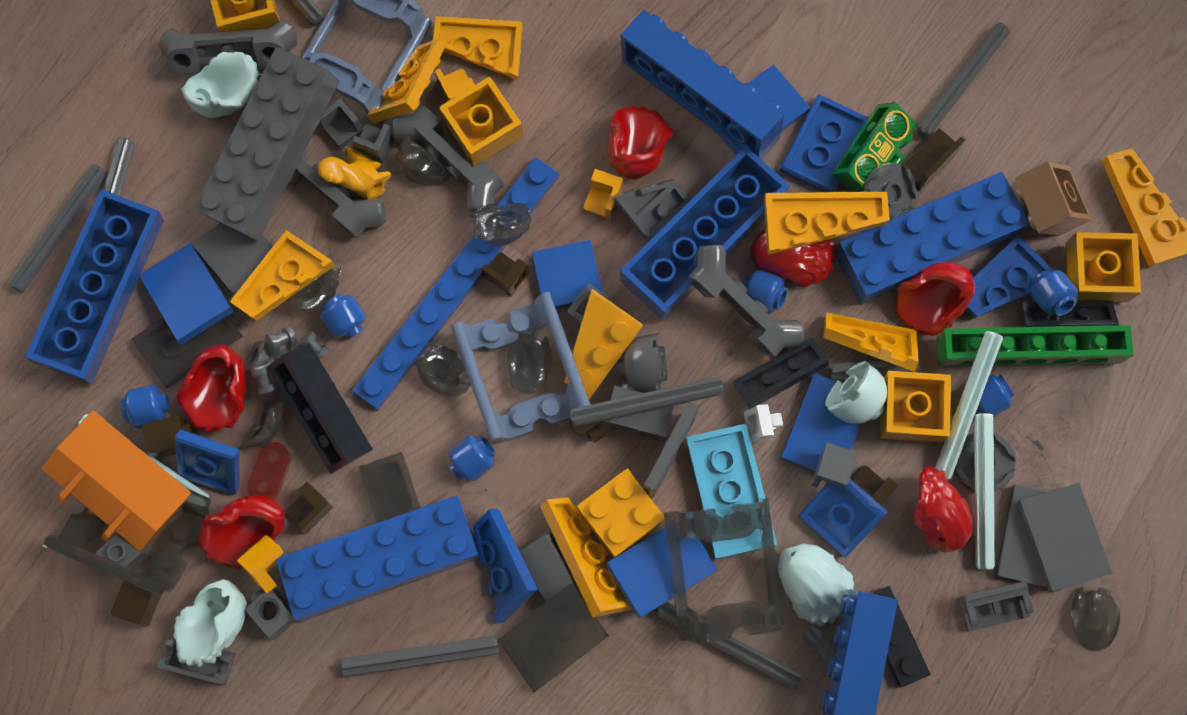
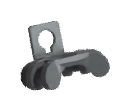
[244,326,329,408]

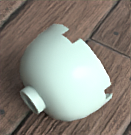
[825,361,887,424]

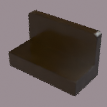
[902,128,967,191]

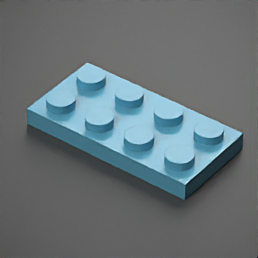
[685,424,777,560]

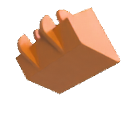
[41,410,192,551]

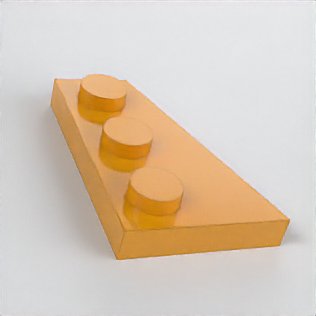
[433,16,523,80]
[366,39,445,123]
[230,230,335,322]
[564,289,643,399]
[823,312,918,372]

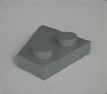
[612,179,691,242]

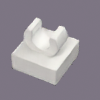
[744,404,783,442]

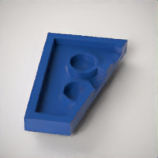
[966,235,1053,319]
[473,508,538,624]

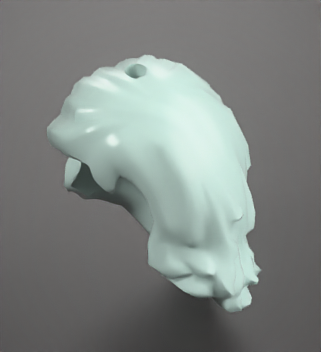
[181,52,259,118]
[778,543,854,626]
[173,579,247,667]

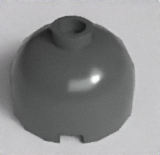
[619,333,668,393]

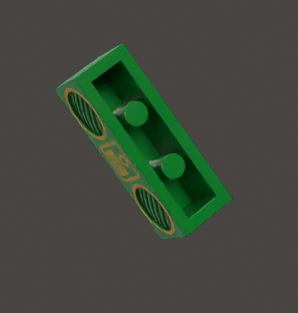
[831,102,917,192]

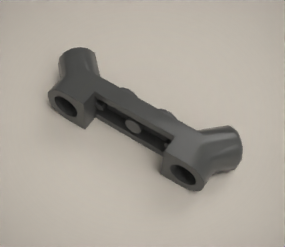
[159,21,297,74]
[392,105,504,216]
[289,149,386,238]
[687,245,804,359]

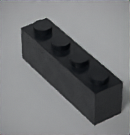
[267,343,373,474]

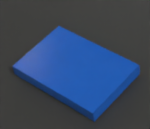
[719,64,811,155]
[779,94,869,192]
[139,243,234,345]
[780,374,861,473]
[605,516,718,619]

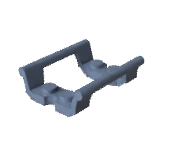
[301,0,432,114]
[451,292,591,442]

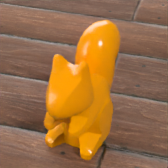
[317,147,391,200]

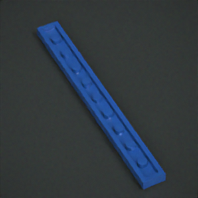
[352,157,559,410]

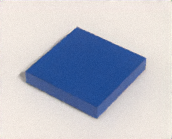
[532,240,603,309]
[175,429,240,495]
[798,479,888,558]

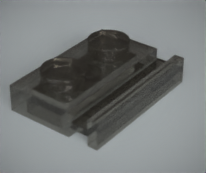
[359,452,421,523]

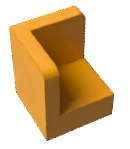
[435,68,475,102]
[584,169,623,220]
[237,535,284,594]

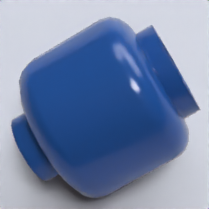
[742,270,788,314]
[1030,270,1078,316]
[320,293,366,339]
[975,373,1014,417]
[120,385,170,428]
[449,435,496,481]

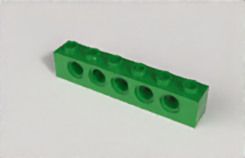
[937,325,1134,367]

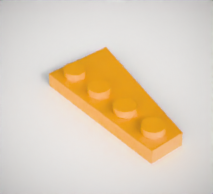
[1101,148,1187,267]
[764,192,890,255]
[540,497,633,618]

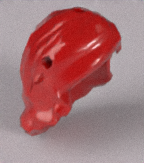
[608,105,674,180]
[750,228,837,287]
[895,262,975,337]
[177,344,246,432]
[912,465,973,553]
[198,495,285,569]

